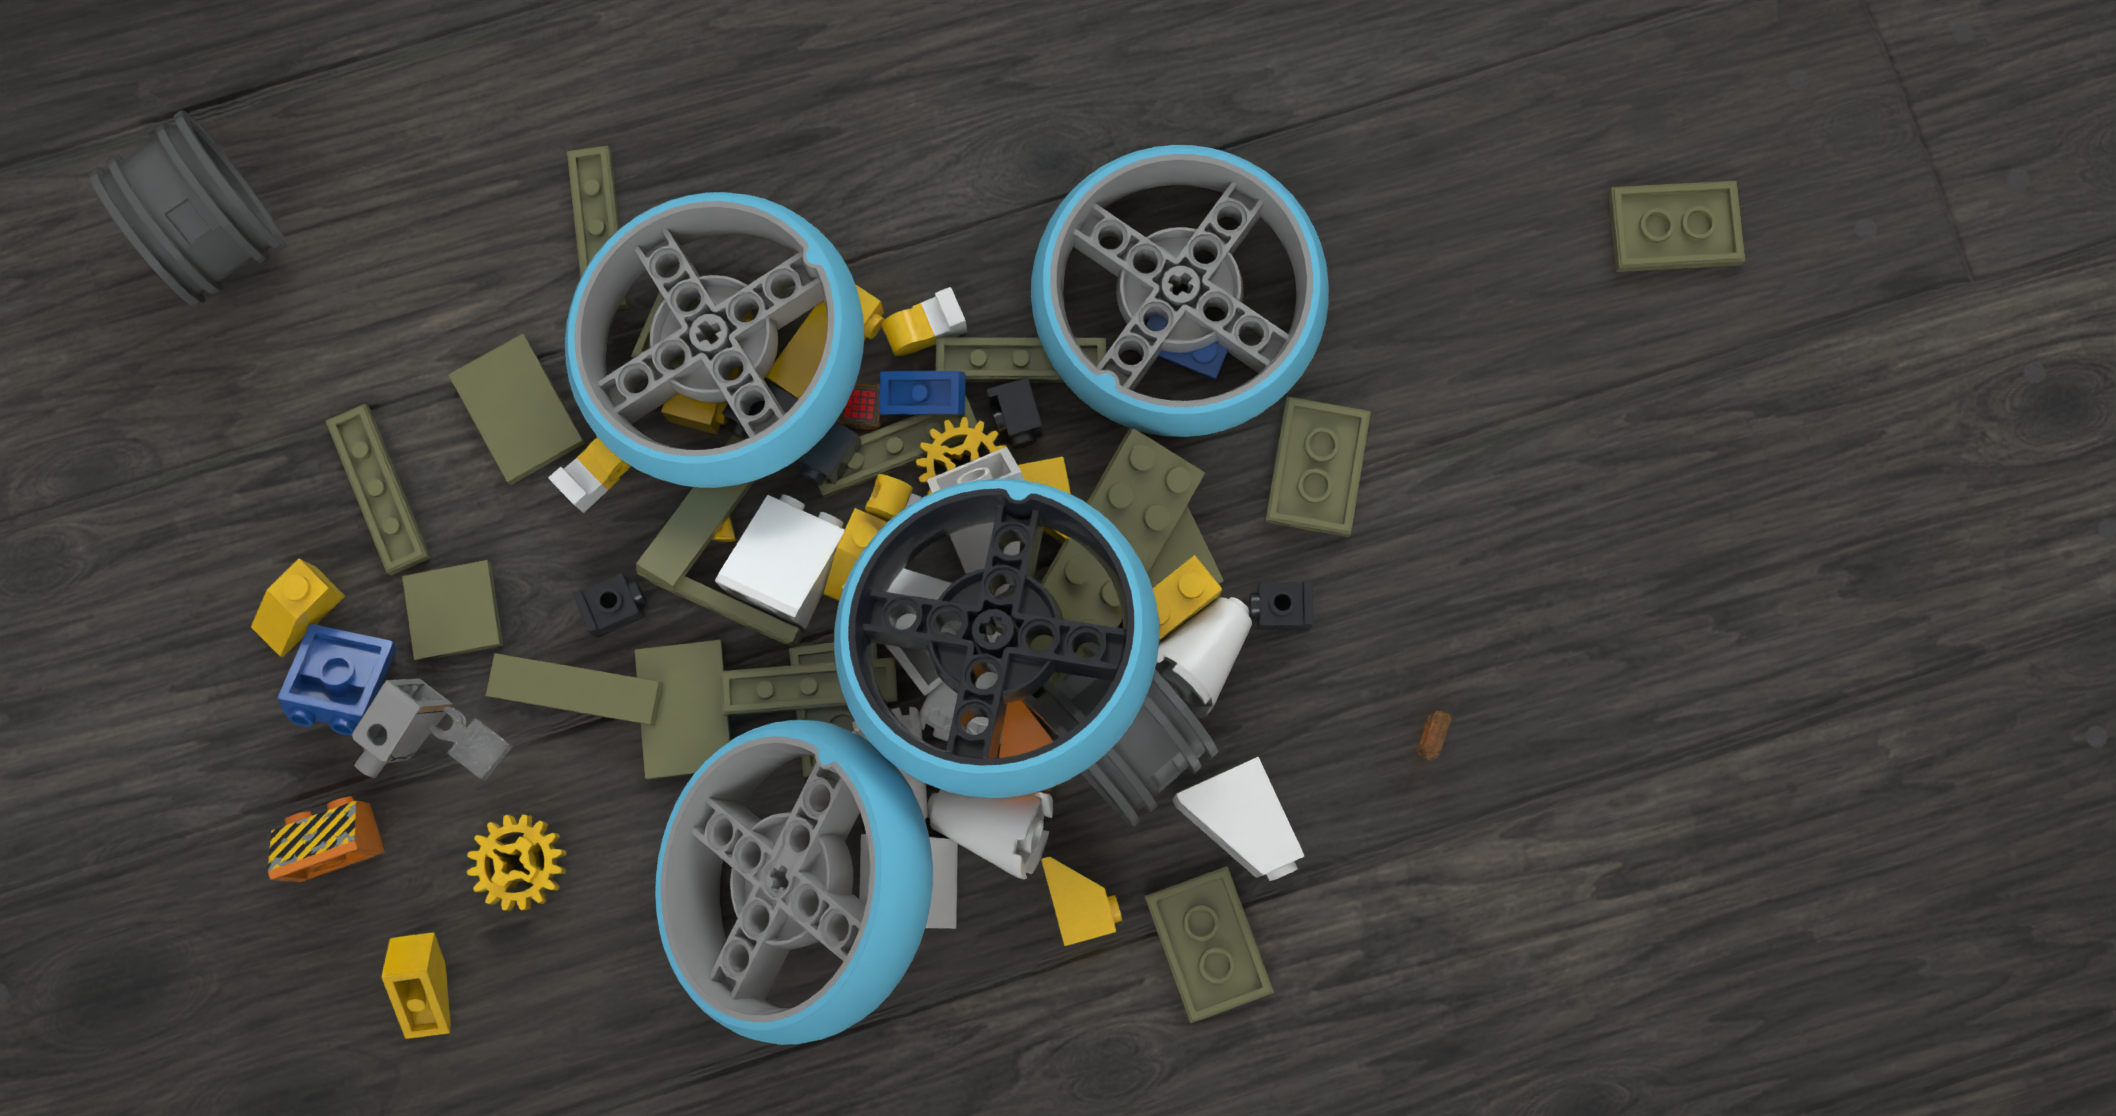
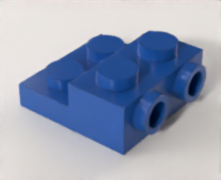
[277,624,396,736]

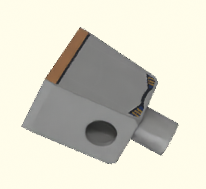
[352,678,453,778]

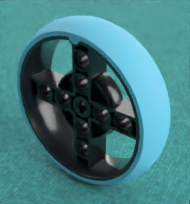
[834,479,1159,798]

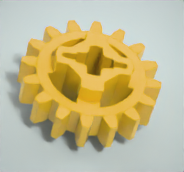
[916,417,1006,495]
[467,815,567,911]

